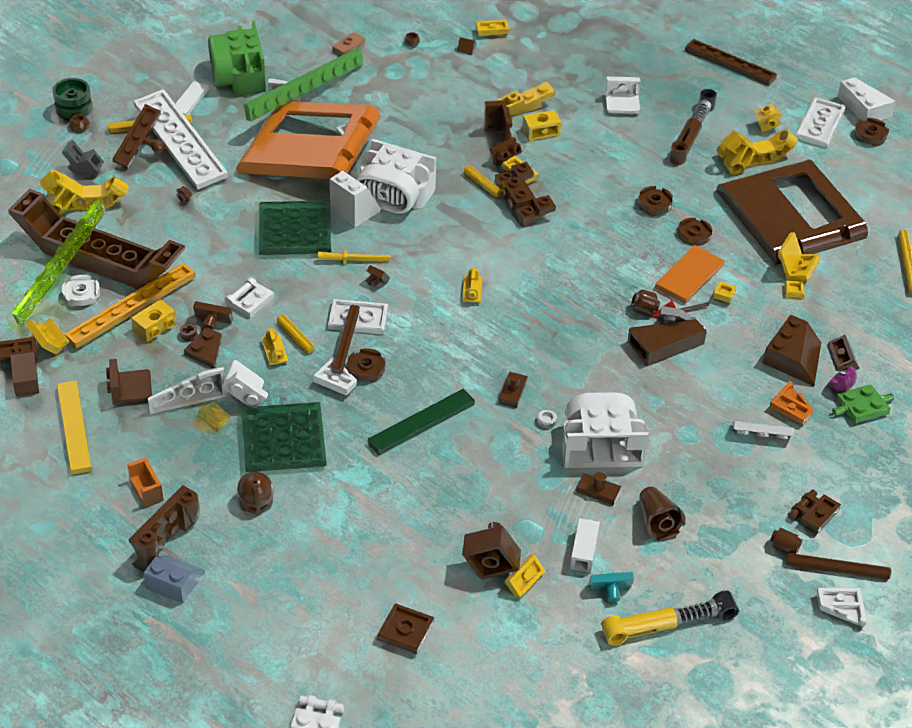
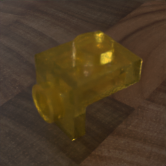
[195,401,231,432]

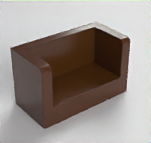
[10,352,39,396]

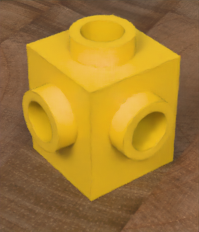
[754,103,782,132]

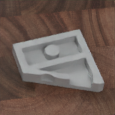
[660,306,696,323]

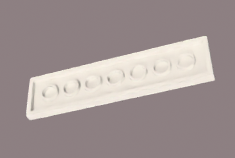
[134,89,228,190]

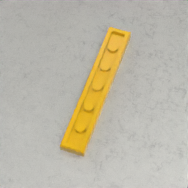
[57,380,92,475]

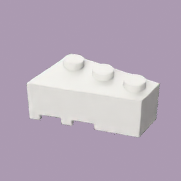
[837,77,896,121]

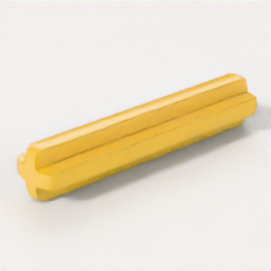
[463,165,501,198]
[277,314,315,354]

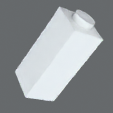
[570,518,600,574]

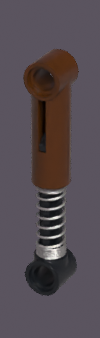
[670,89,717,165]

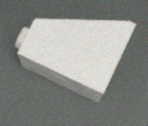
[330,171,380,228]

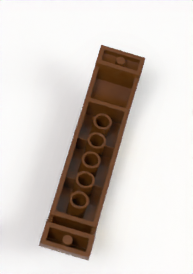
[8,189,185,289]

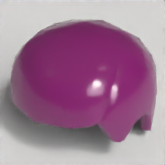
[827,366,857,393]

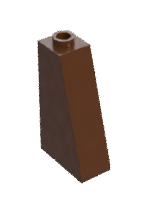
[627,319,707,366]

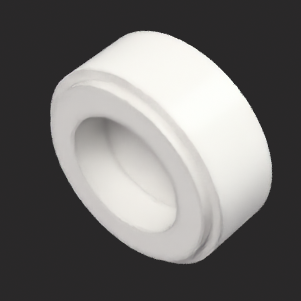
[537,410,557,429]

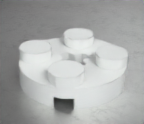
[62,275,100,307]

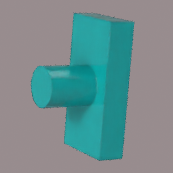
[588,572,634,603]

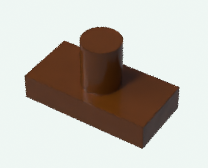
[193,301,234,330]
[499,372,528,408]
[576,472,622,506]

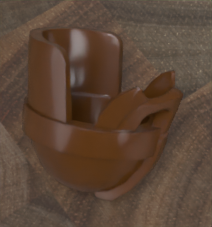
[237,472,274,514]

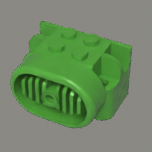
[208,20,266,94]

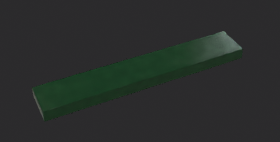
[368,388,475,455]

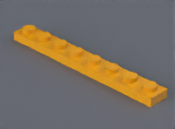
[64,263,196,349]

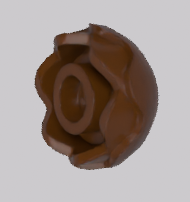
[68,114,90,133]

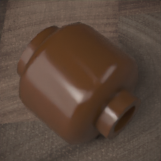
[631,289,660,316]

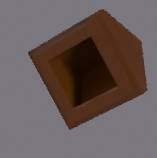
[457,37,477,54]

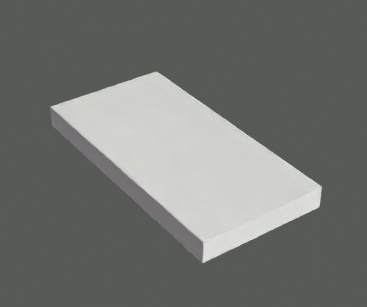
[795,97,846,148]

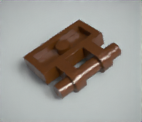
[789,489,841,533]

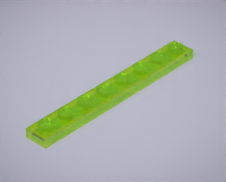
[12,200,106,325]

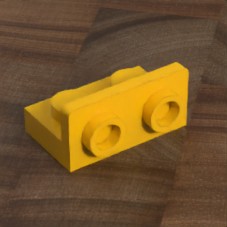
[25,318,69,355]

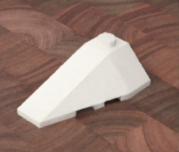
[148,367,227,414]

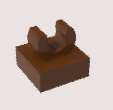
[366,265,390,289]

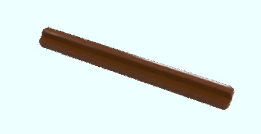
[332,305,360,374]
[786,553,892,580]

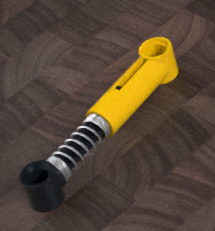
[601,590,740,646]

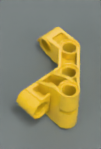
[716,129,798,175]
[40,170,129,214]

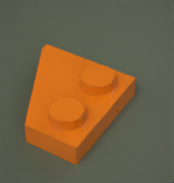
[769,381,814,425]

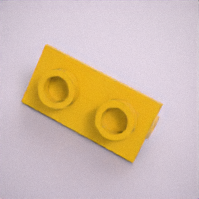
[462,267,483,303]
[261,328,288,365]

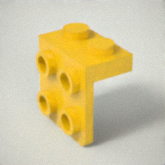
[778,232,821,282]

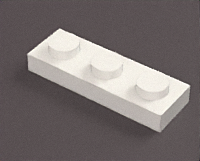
[733,420,794,439]

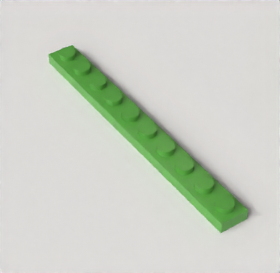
[244,48,364,121]

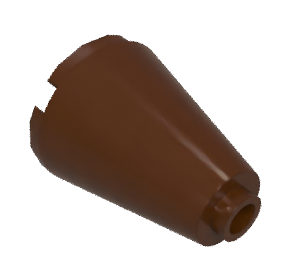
[639,486,686,541]

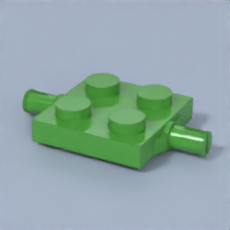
[832,384,894,423]

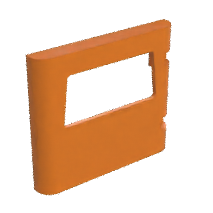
[236,102,381,179]

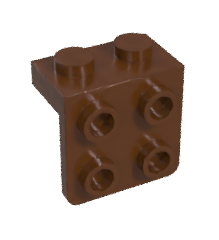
[483,100,512,141]
[106,359,152,404]

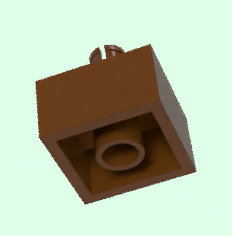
[462,522,521,579]

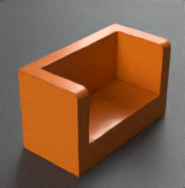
[127,457,164,508]

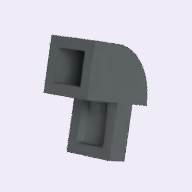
[61,140,104,176]

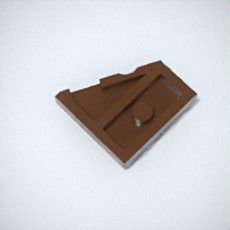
[184,327,222,369]

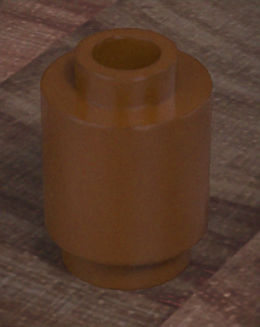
[770,527,803,554]

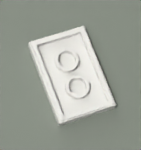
[328,299,388,335]

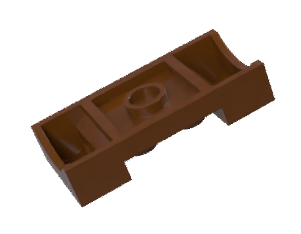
[128,485,200,572]

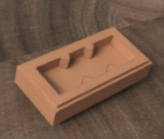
[332,32,365,56]

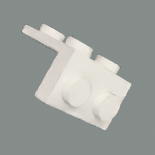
[605,77,640,114]
[222,360,268,409]

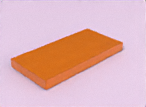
[655,245,725,304]

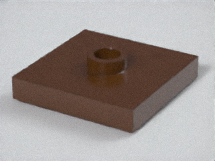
[377,603,434,654]

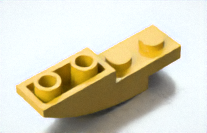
[495,81,555,116]

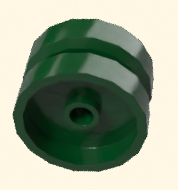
[52,78,92,119]

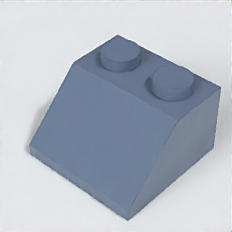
[144,555,205,603]

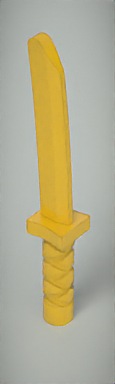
[318,250,391,265]

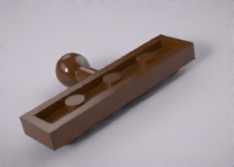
[112,104,165,169]

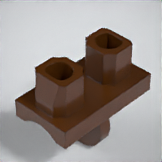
[490,137,522,165]

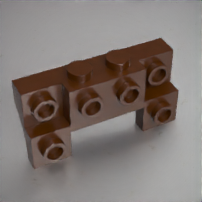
[494,162,556,227]

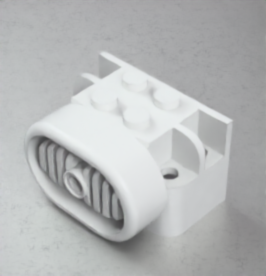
[356,139,436,214]
[562,392,649,468]

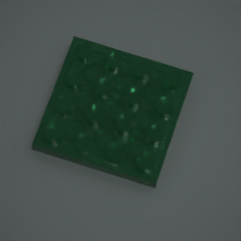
[259,200,331,255]
[242,402,327,472]

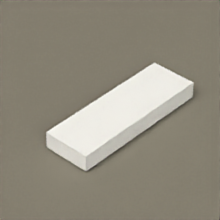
[176,81,209,115]

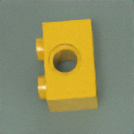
[522,110,562,141]
[131,299,176,342]

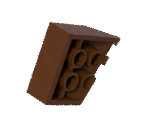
[763,314,822,386]

